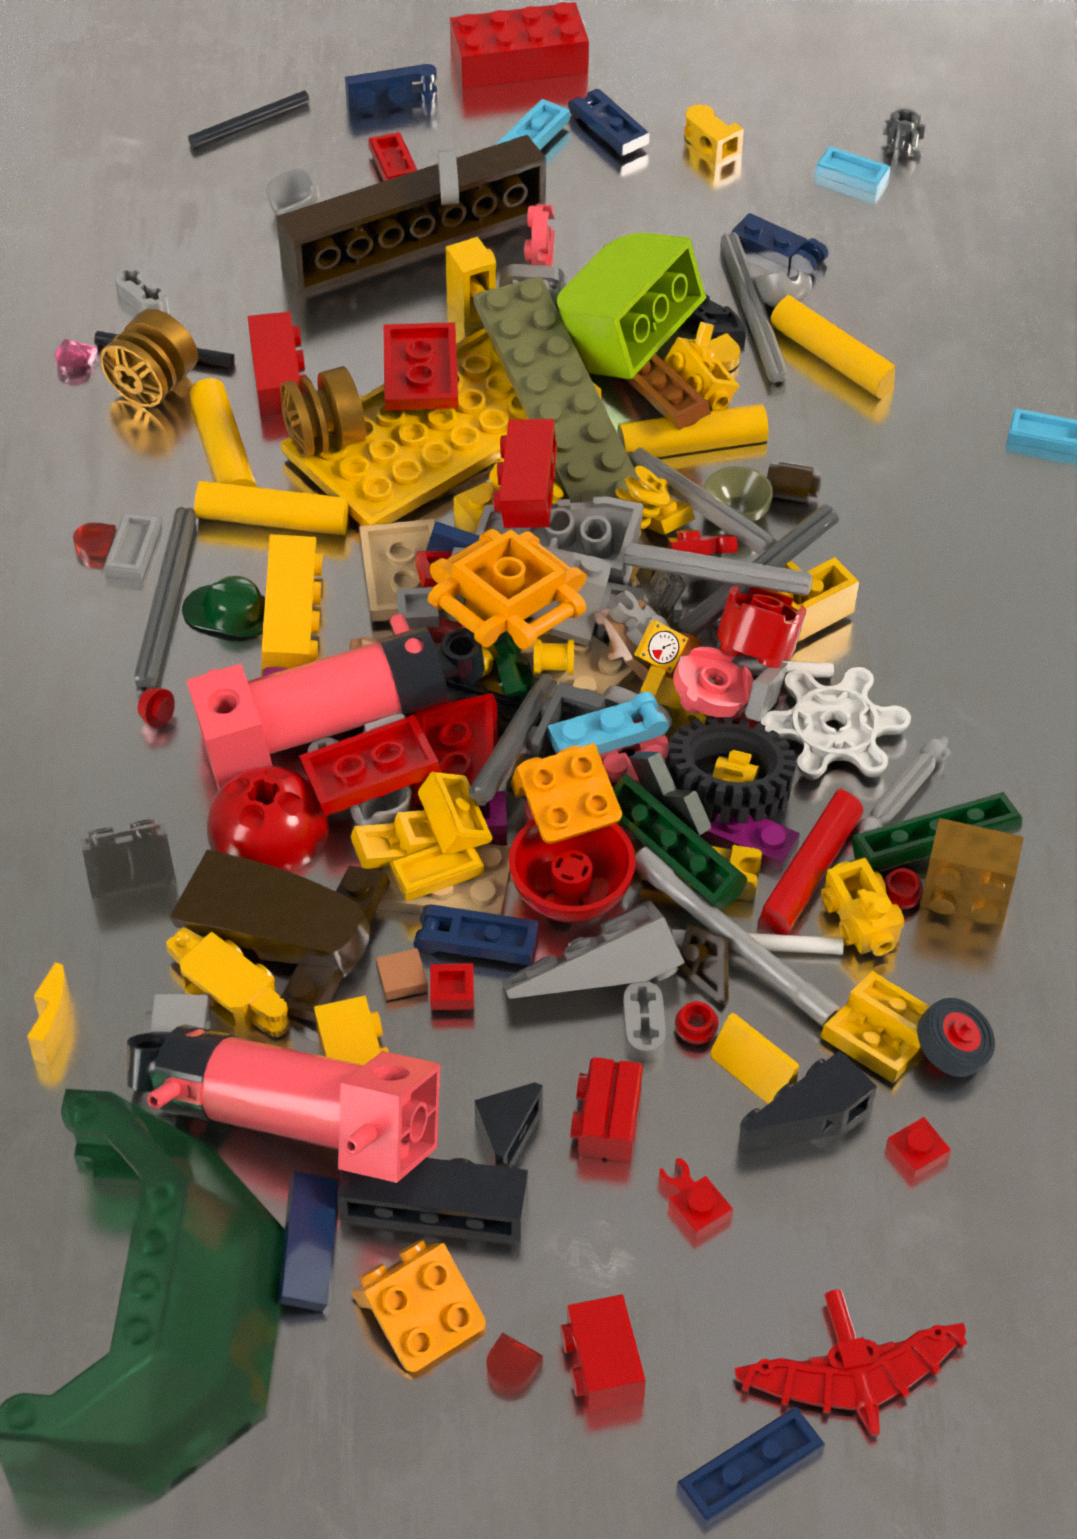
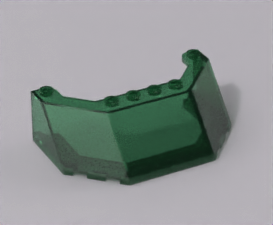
[0,1089,285,1498]

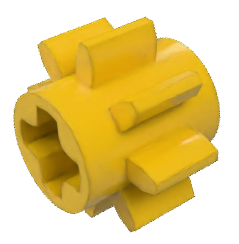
[713,750,759,782]

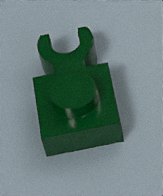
[493,631,535,700]

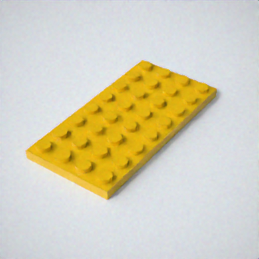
[281,328,602,526]

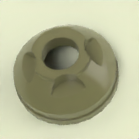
[704,466,773,522]

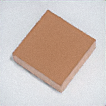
[376,948,428,1001]

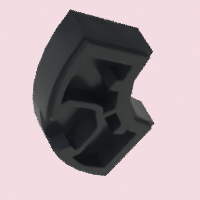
[684,294,746,343]

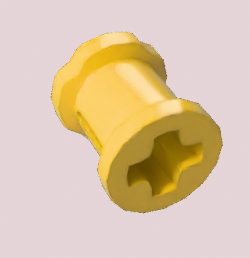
[534,639,574,675]

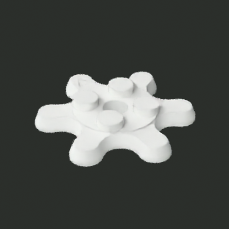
[761,667,911,780]

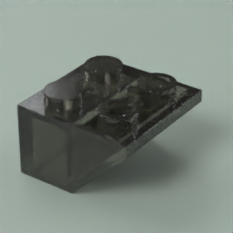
[81,819,177,900]

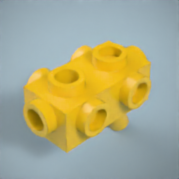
[664,322,739,411]
[821,858,904,956]

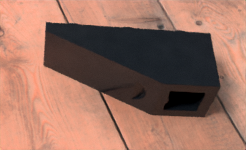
[738,1050,877,1154]

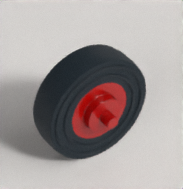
[917,998,995,1077]

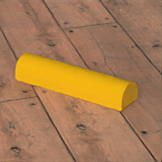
[770,295,895,399]
[189,378,257,487]
[617,404,769,457]
[194,481,350,536]

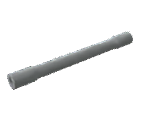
[635,847,840,1027]

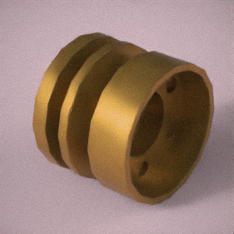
[100,309,198,407]
[280,366,366,458]

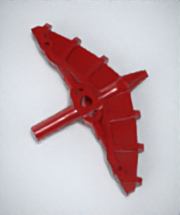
[734,1289,968,1436]

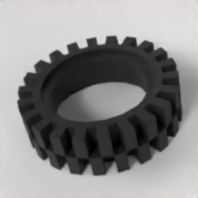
[666,716,796,823]

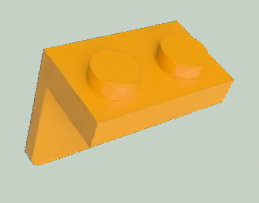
[510,743,622,844]
[350,1240,486,1372]

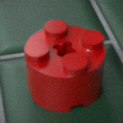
[717,585,807,668]

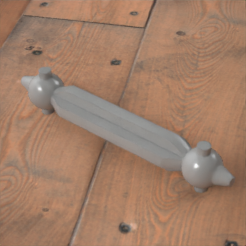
[854,736,951,834]

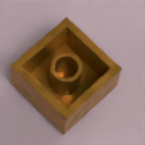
[920,818,1024,926]

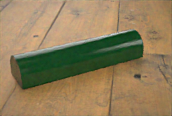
[612,773,747,909]
[852,792,1023,873]

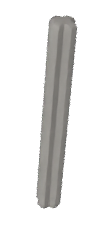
[624,543,812,596]

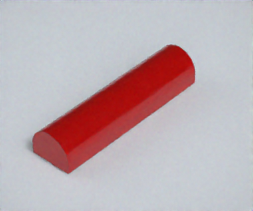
[757,788,864,935]

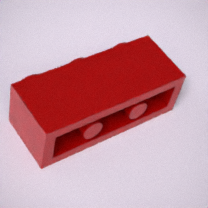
[247,311,307,417]
[494,419,558,528]

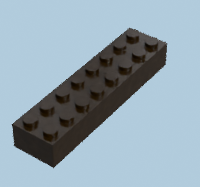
[277,135,546,295]

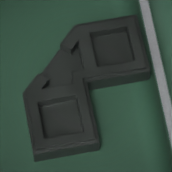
[629,751,711,835]

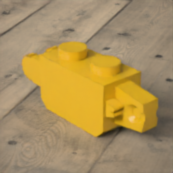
[166,927,290,1038]

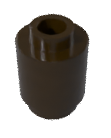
[766,461,822,504]

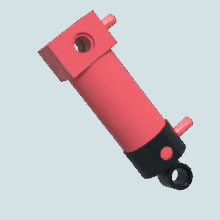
[186,614,485,789]
[127,1024,440,1183]

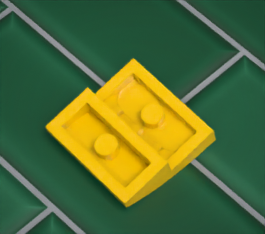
[820,971,930,1083]

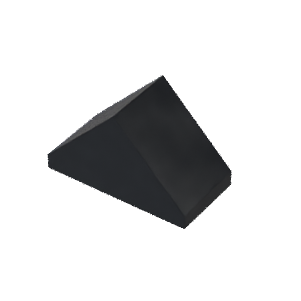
[474,1082,543,1166]

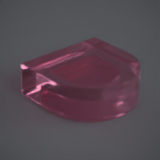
[55,339,98,376]

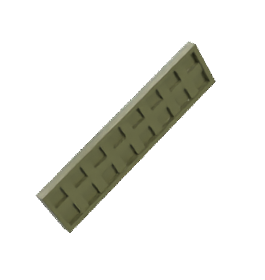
[473,276,639,503]

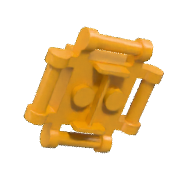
[427,529,587,650]

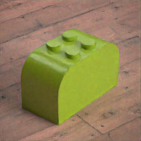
[557,233,706,379]

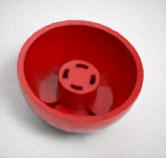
[206,766,329,872]
[509,819,636,923]

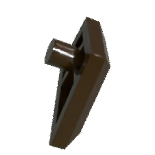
[677,925,729,1005]

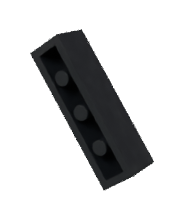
[337,1157,528,1241]

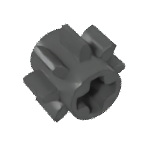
[883,108,925,151]

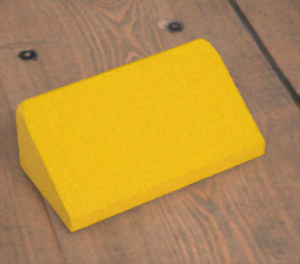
[418,772,493,854]
[710,1013,799,1104]

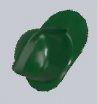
[182,576,265,637]

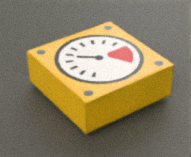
[634,620,689,674]

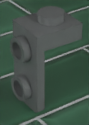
[526,682,605,759]

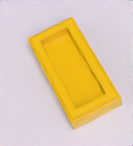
[389,845,484,902]

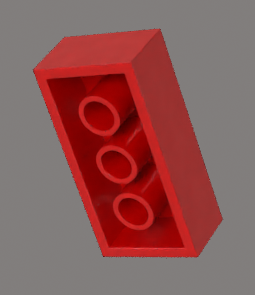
[450,2,589,89]

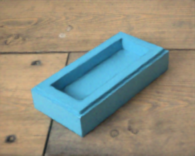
[815,146,891,195]
[1007,408,1077,456]

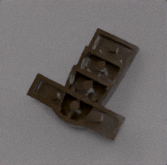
[169,849,390,1021]

